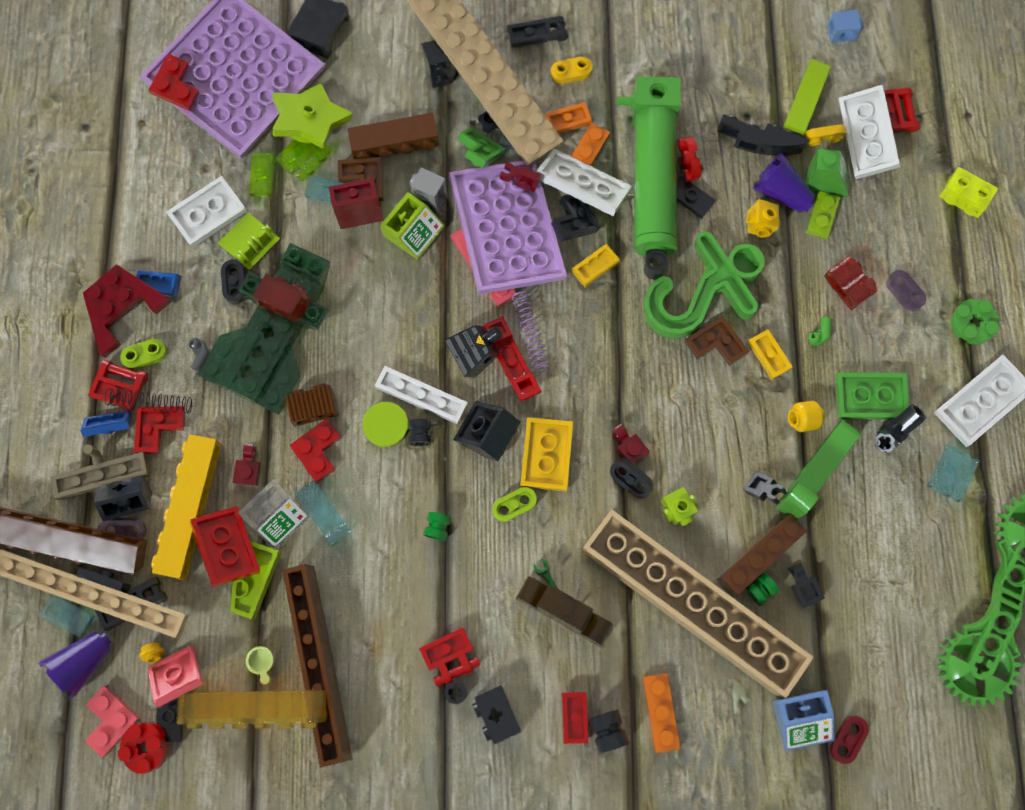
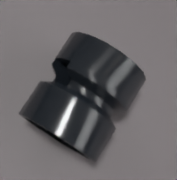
[588,709,630,754]

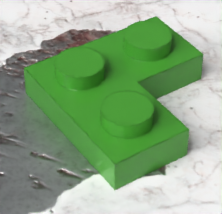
[458,127,506,168]

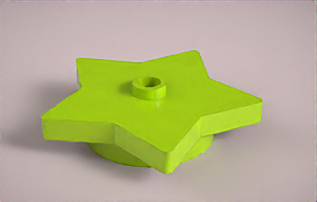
[272,84,352,149]

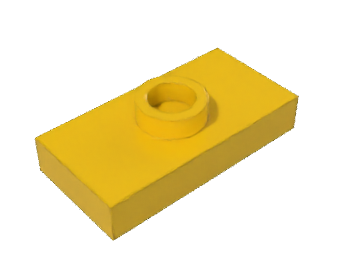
[571,243,620,288]

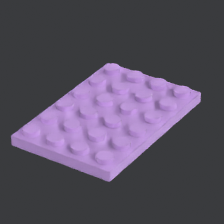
[449,161,567,295]

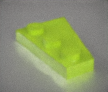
[230,541,282,620]

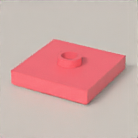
[147,644,204,707]

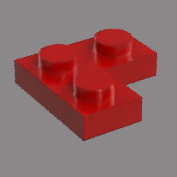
[148,53,199,111]
[134,406,186,454]
[289,418,342,483]

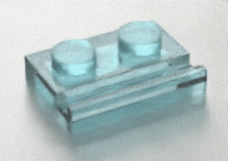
[927,444,980,502]

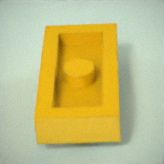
[747,329,793,380]

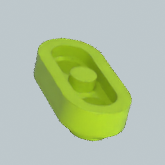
[120,339,168,370]
[492,487,537,523]

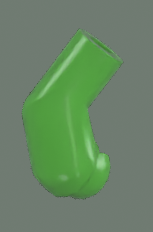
[808,317,832,346]

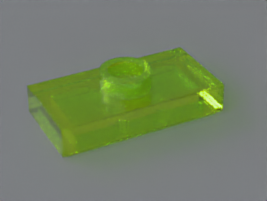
[249,153,275,197]

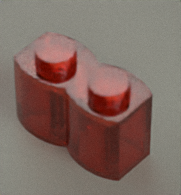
[824,256,878,310]

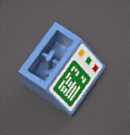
[772,690,834,751]

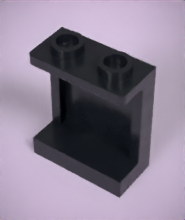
[287,0,350,59]

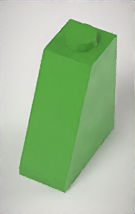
[804,149,850,198]

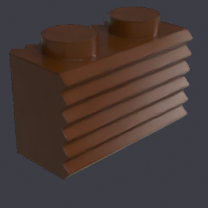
[285,383,339,427]

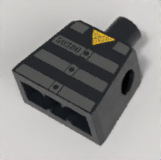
[445,325,503,378]

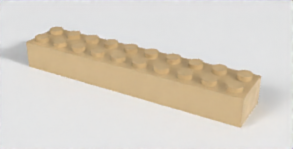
[582,509,814,698]

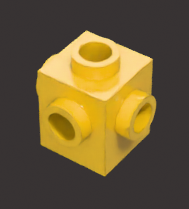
[746,199,780,238]

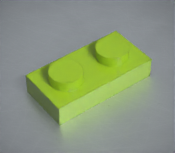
[805,191,840,239]

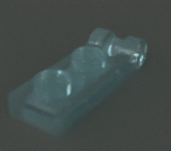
[295,480,352,546]

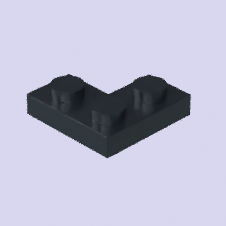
[551,194,600,242]

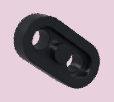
[221,259,247,304]
[610,458,654,499]

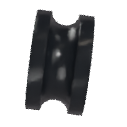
[445,682,467,704]

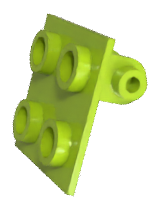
[218,212,280,271]

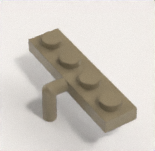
[51,444,150,500]

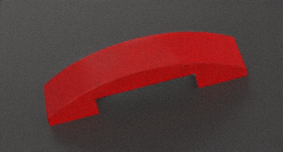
[483,316,542,402]

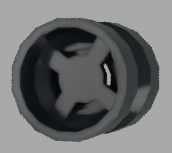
[408,419,431,447]

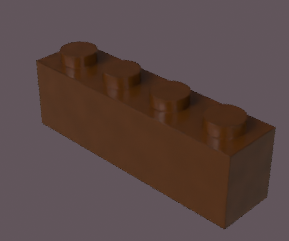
[347,112,439,159]
[716,513,807,598]

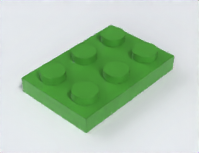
[835,372,909,420]

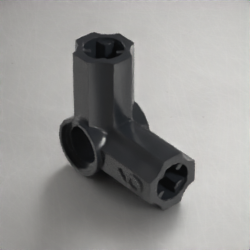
[875,403,927,453]

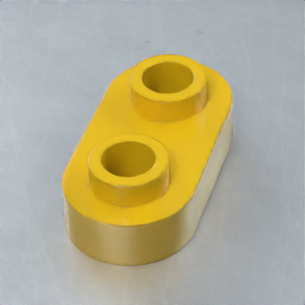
[550,57,593,84]
[803,124,847,147]

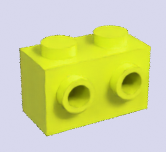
[939,166,998,218]

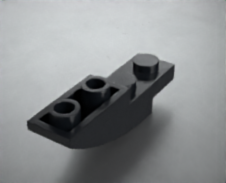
[717,114,808,156]

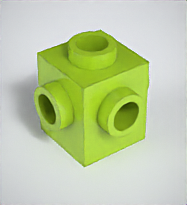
[660,487,698,527]

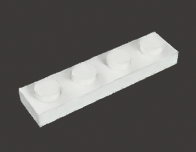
[375,366,468,425]

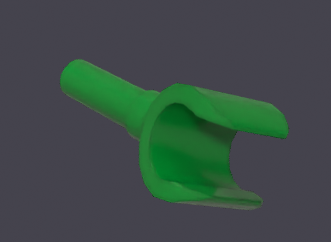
[534,559,558,589]

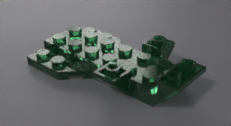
[197,243,331,415]

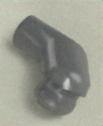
[189,338,209,372]

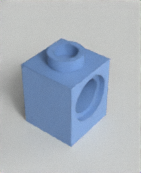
[827,10,863,43]

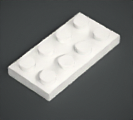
[839,85,901,179]
[536,149,632,216]
[934,355,1025,447]

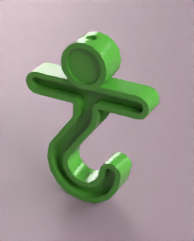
[643,231,765,339]

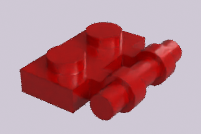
[419,627,481,687]

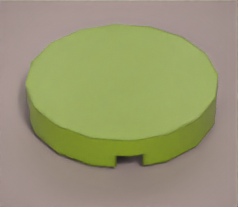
[362,402,408,448]

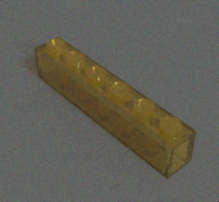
[177,690,326,729]

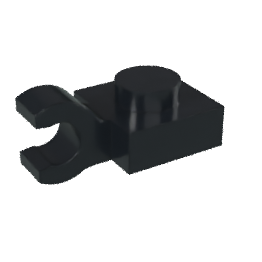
[789,563,825,608]

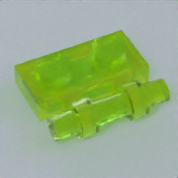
[275,139,332,182]

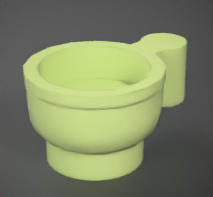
[246,646,275,685]

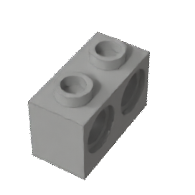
[410,167,448,216]

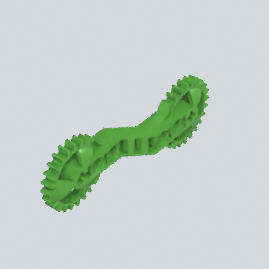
[936,494,1025,707]

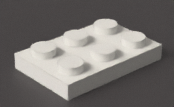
[166,176,247,248]

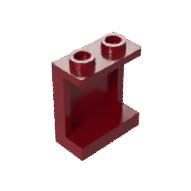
[329,178,384,229]

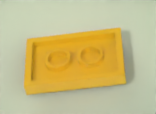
[520,417,573,492]

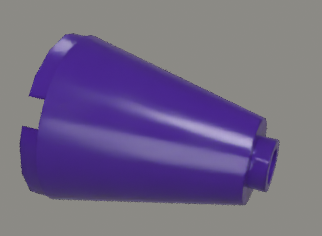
[752,153,815,213]
[38,632,113,700]

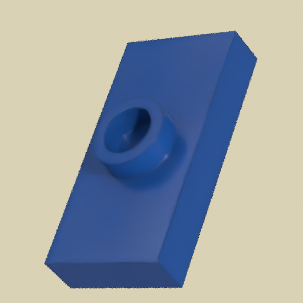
[136,270,182,298]
[80,410,133,437]

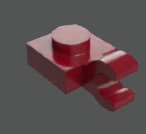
[499,162,541,193]
[612,424,650,464]
[232,444,261,486]

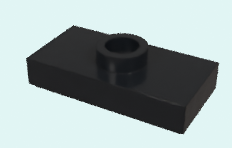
[677,175,716,219]
[76,567,131,593]
[156,694,184,742]

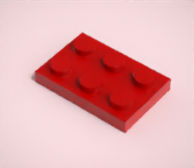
[190,506,260,588]

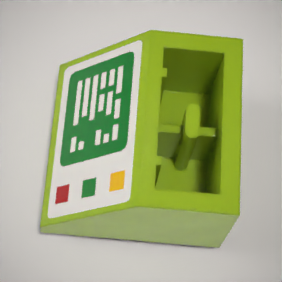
[380,192,445,260]

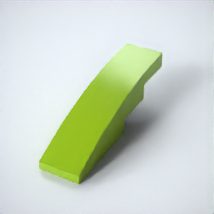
[783,59,831,135]

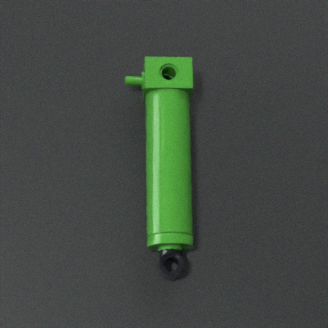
[617,77,681,280]

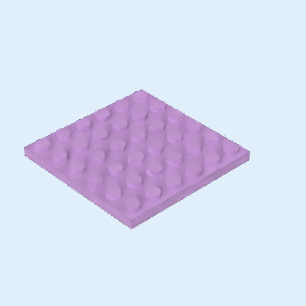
[140,0,325,159]

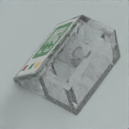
[238,479,311,550]

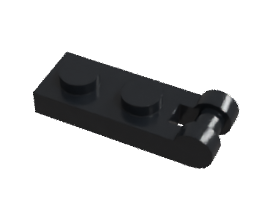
[507,16,569,48]
[94,577,168,631]

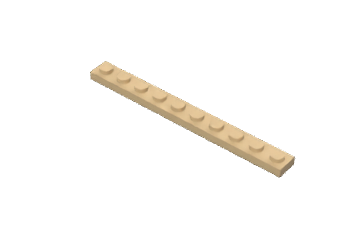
[0,549,189,639]

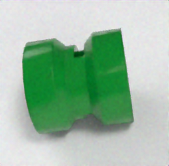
[423,512,451,541]
[745,573,779,607]

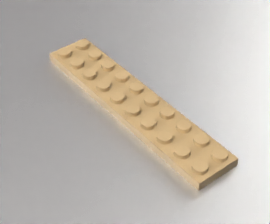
[406,0,563,167]

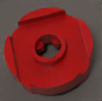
[677,136,701,182]
[118,721,169,774]

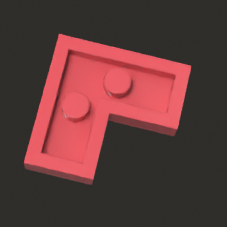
[85,686,140,758]

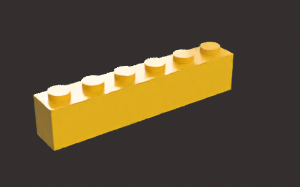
[151,434,222,581]

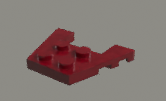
[83,264,172,358]

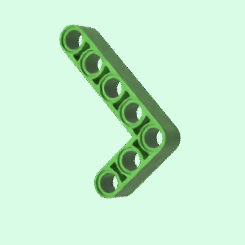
[775,419,861,519]

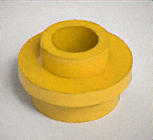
[139,642,165,664]

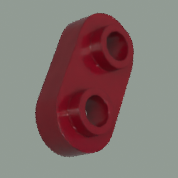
[830,716,869,764]

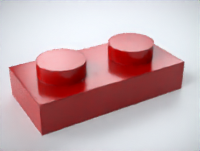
[562,692,589,744]

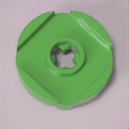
[950,299,999,345]

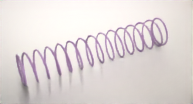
[512,291,550,372]

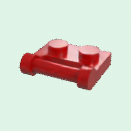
[884,88,921,133]
[88,360,149,411]

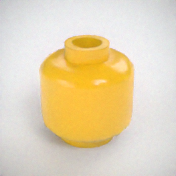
[788,401,825,432]

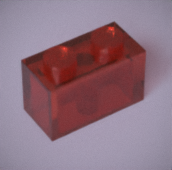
[252,274,311,323]

